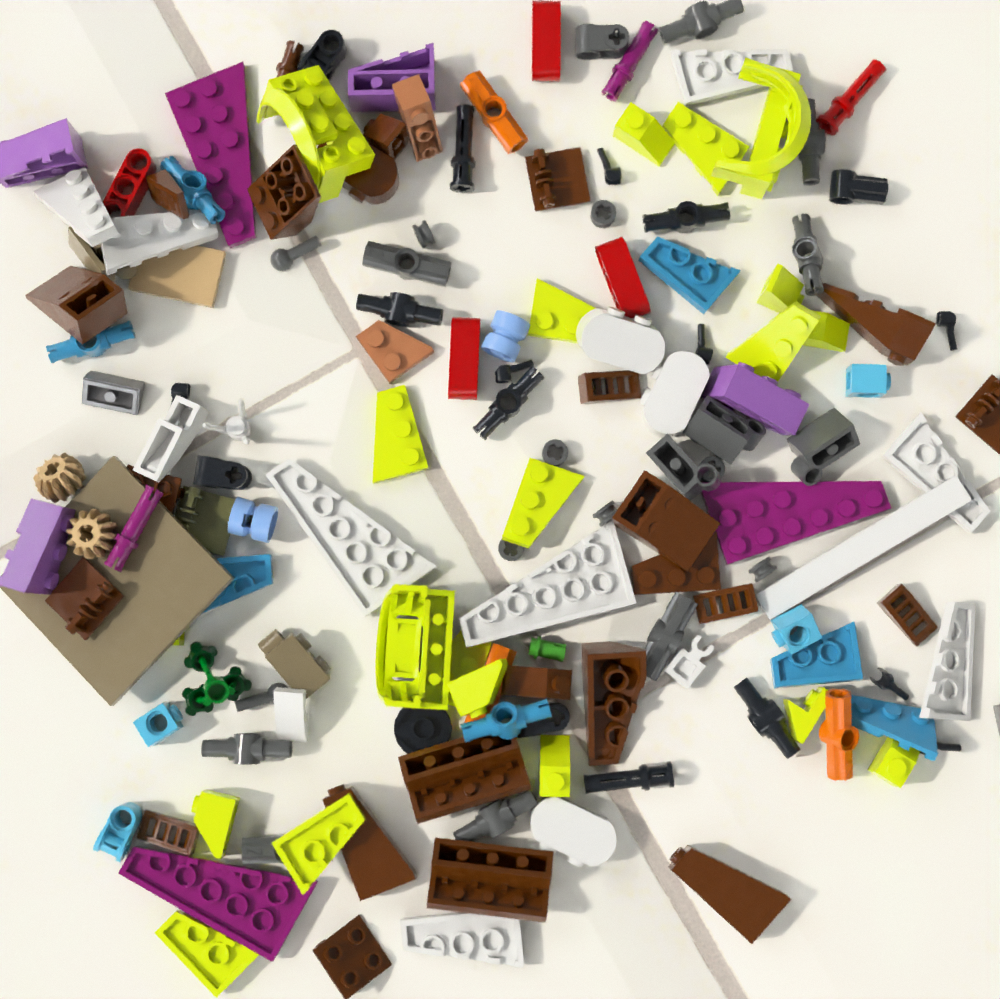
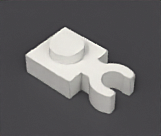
[663,635,714,689]

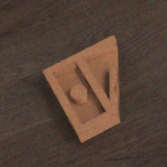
[356,320,434,384]

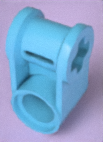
[93,802,143,863]

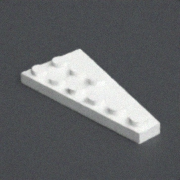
[265,458,437,617]
[459,520,636,648]

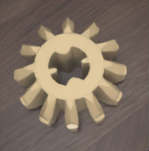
[33,453,87,503]
[66,509,118,560]

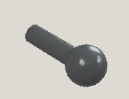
[270,236,322,271]
[234,683,288,712]

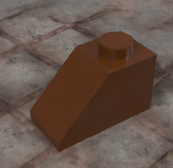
[363,113,409,160]
[501,665,572,700]

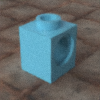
[846,364,891,398]
[771,604,822,654]
[133,702,184,747]

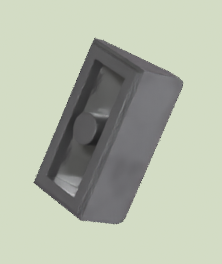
[81,371,145,415]

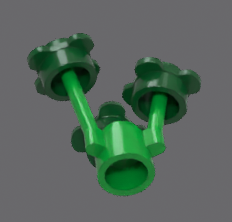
[182,641,252,716]

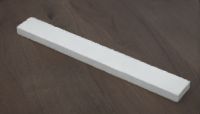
[755,475,972,620]

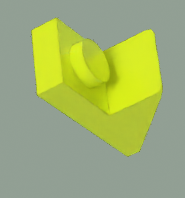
[783,687,828,744]

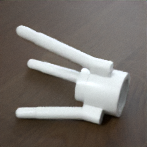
[202,398,251,445]

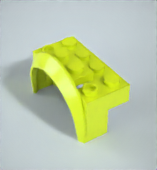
[711,57,811,199]
[256,65,375,203]
[375,584,455,710]

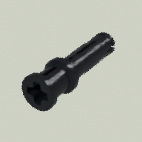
[449,104,476,193]
[583,761,674,794]

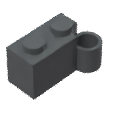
[683,395,766,464]
[787,408,860,486]
[646,433,721,501]

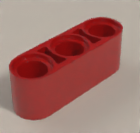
[532,0,561,81]
[103,148,157,217]
[595,237,651,319]
[448,317,481,400]

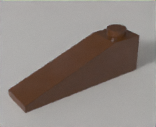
[815,282,936,366]
[582,641,646,766]

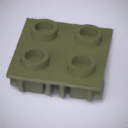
[175,486,236,556]

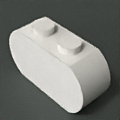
[576,306,665,374]
[639,351,710,438]
[530,797,617,868]

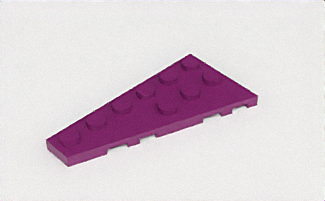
[165,61,256,249]
[701,481,891,565]
[118,846,318,962]

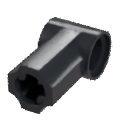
[829,169,889,205]

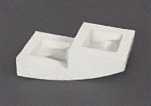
[274,687,308,742]

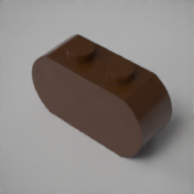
[317,143,399,205]

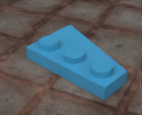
[638,236,741,314]
[202,554,274,614]
[770,621,863,689]
[851,695,938,762]

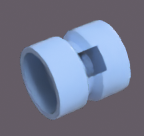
[481,310,530,363]
[228,497,278,543]

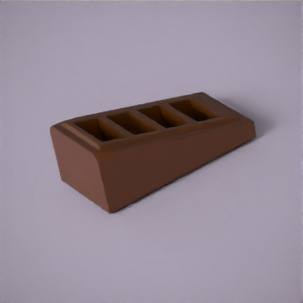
[146,169,190,219]
[578,370,642,404]
[693,583,758,624]
[876,583,938,647]
[136,809,200,856]

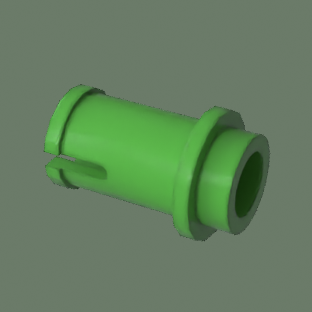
[528,636,566,662]

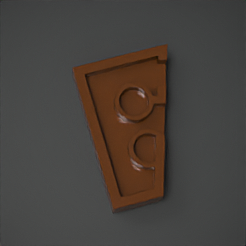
[631,532,721,595]

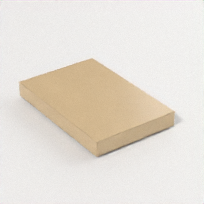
[128,246,226,308]

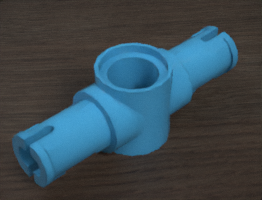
[160,156,225,224]
[46,320,136,363]
[460,699,552,743]

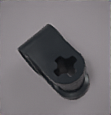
[297,30,347,81]
[193,455,252,490]
[516,703,570,738]

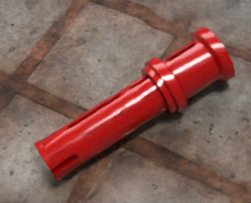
[816,59,886,136]

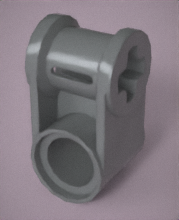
[575,24,630,60]

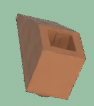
[391,74,443,162]

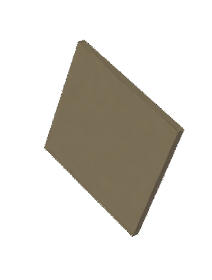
[0,456,235,706]

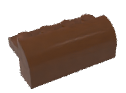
[398,735,532,824]
[426,837,554,923]

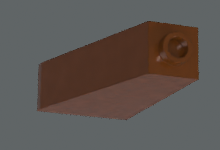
[322,784,418,901]
[668,845,792,944]

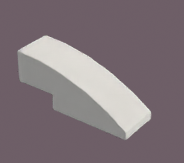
[133,395,209,483]

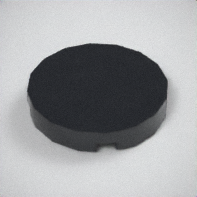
[394,707,452,754]

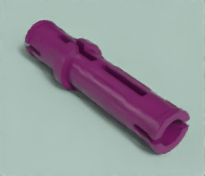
[601,21,658,102]
[104,484,164,572]

